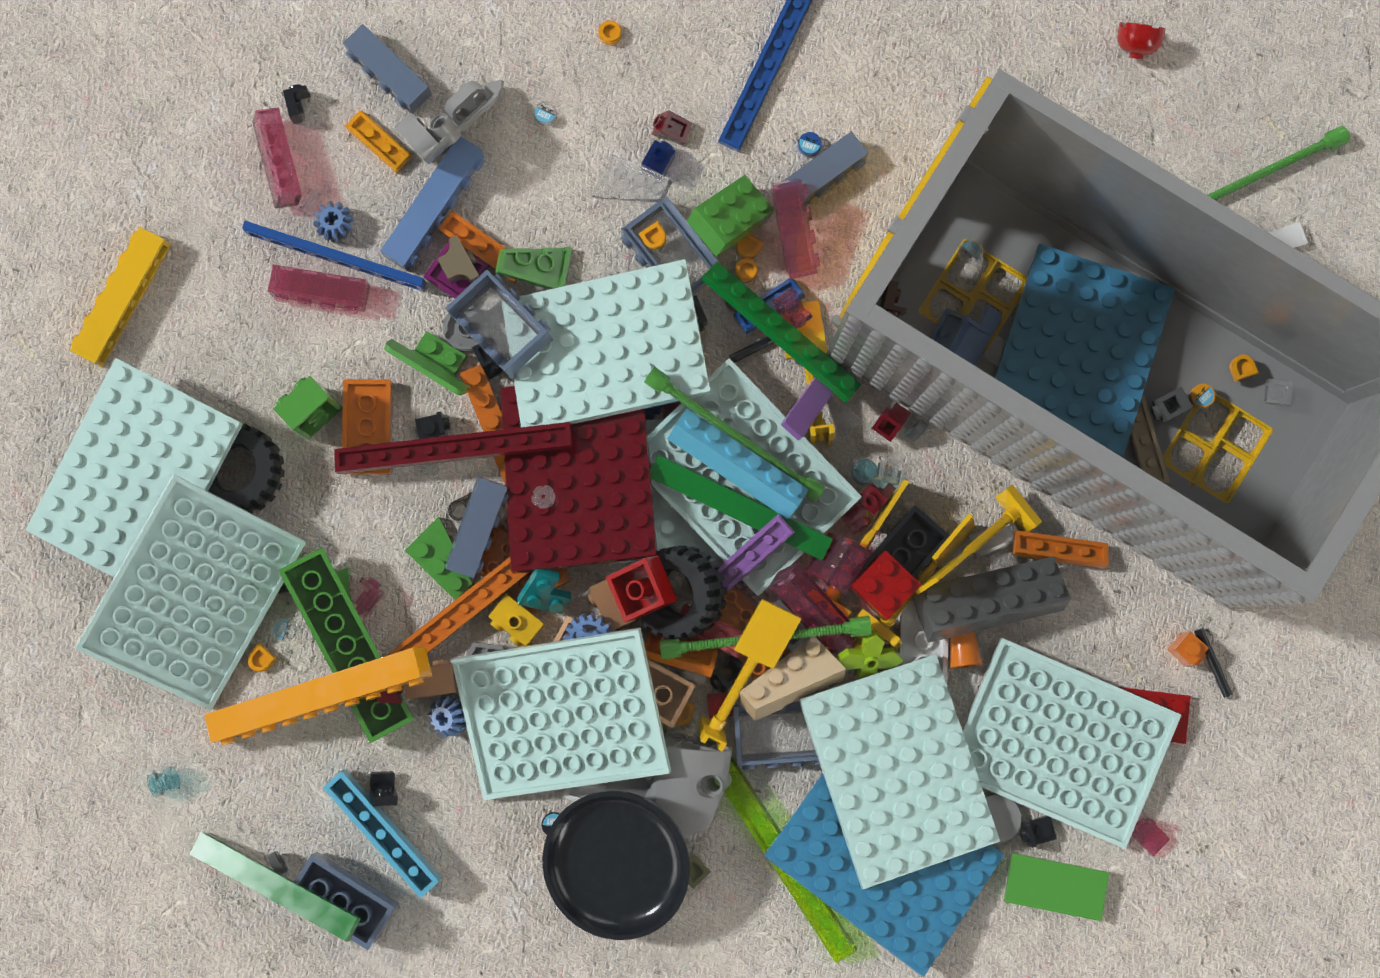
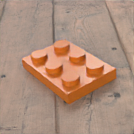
[644,629,719,677]

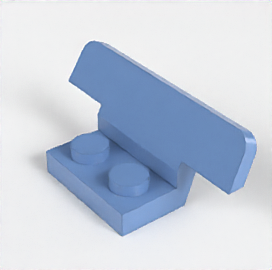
[930,304,1001,366]

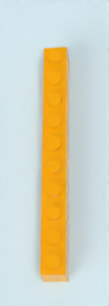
[204,647,432,746]

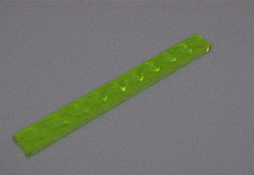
[716,755,858,963]

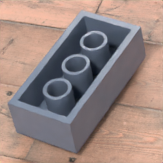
[294,852,399,950]

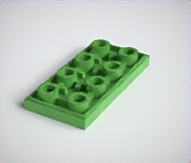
[1003,853,1109,921]

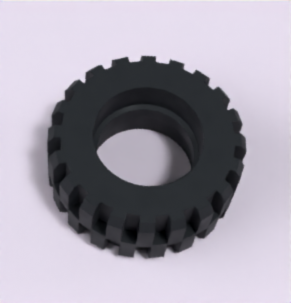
[208,423,285,514]
[641,545,727,640]

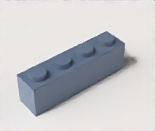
[343,24,432,114]
[776,131,868,214]
[445,476,508,578]

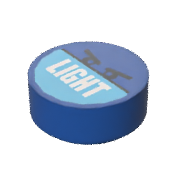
[798,132,821,157]

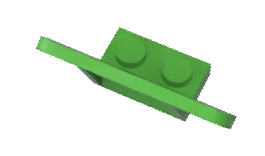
[384,331,470,395]

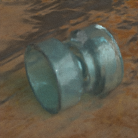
[851,459,877,485]
[147,766,181,798]

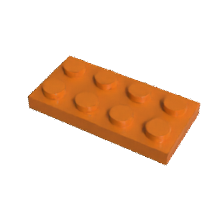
[342,379,392,475]

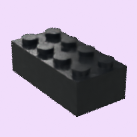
[849,505,950,582]

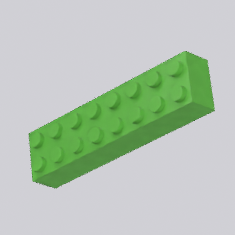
[278,547,414,743]

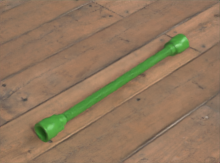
[1207,125,1350,200]
[644,367,825,502]
[659,616,872,660]

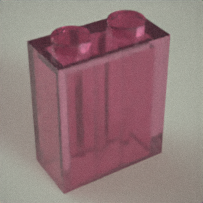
[804,532,871,594]

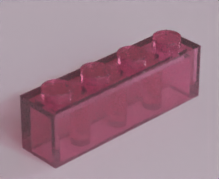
[252,108,302,209]
[771,178,820,279]
[267,264,370,314]
[769,563,856,654]

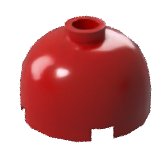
[1117,22,1166,60]

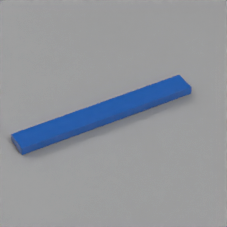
[718,0,813,152]
[242,221,427,292]

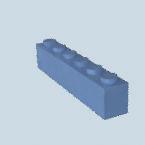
[380,136,485,271]

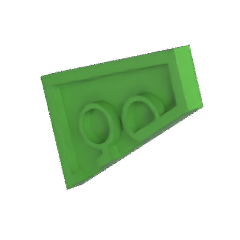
[495,247,572,289]
[405,517,473,600]

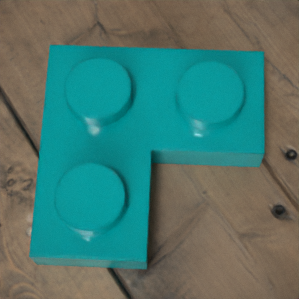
[517,569,572,614]

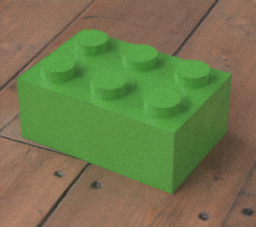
[686,175,775,257]
[273,376,343,440]

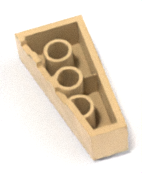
[739,636,846,721]

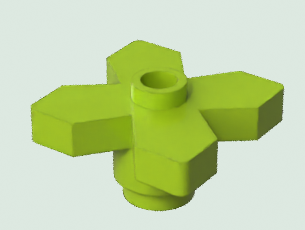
[836,629,903,680]

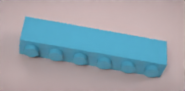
[667,409,809,519]
[323,769,443,899]

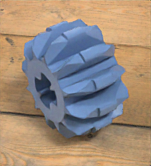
[313,201,354,242]
[427,695,467,737]

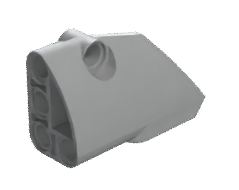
[395,80,504,165]
[645,733,732,839]

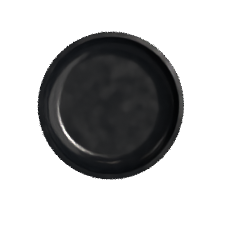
[542,791,690,940]

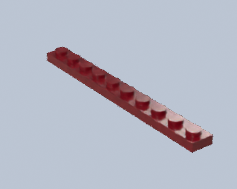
[334,422,573,474]

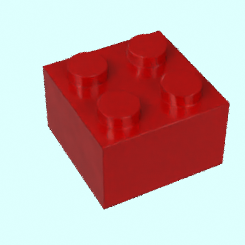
[849,551,921,621]
[605,555,677,623]

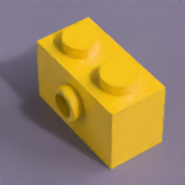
[488,594,546,647]

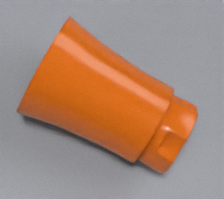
[950,632,984,669]

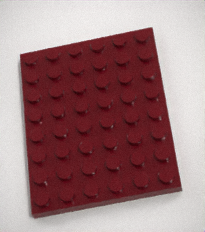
[500,386,657,574]

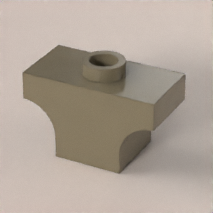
[437,235,479,284]

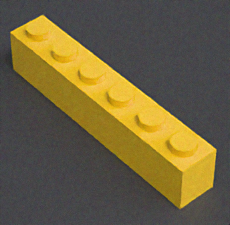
[70,227,171,368]

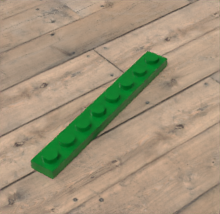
[701,261,862,403]

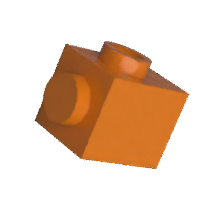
[1167,631,1209,666]

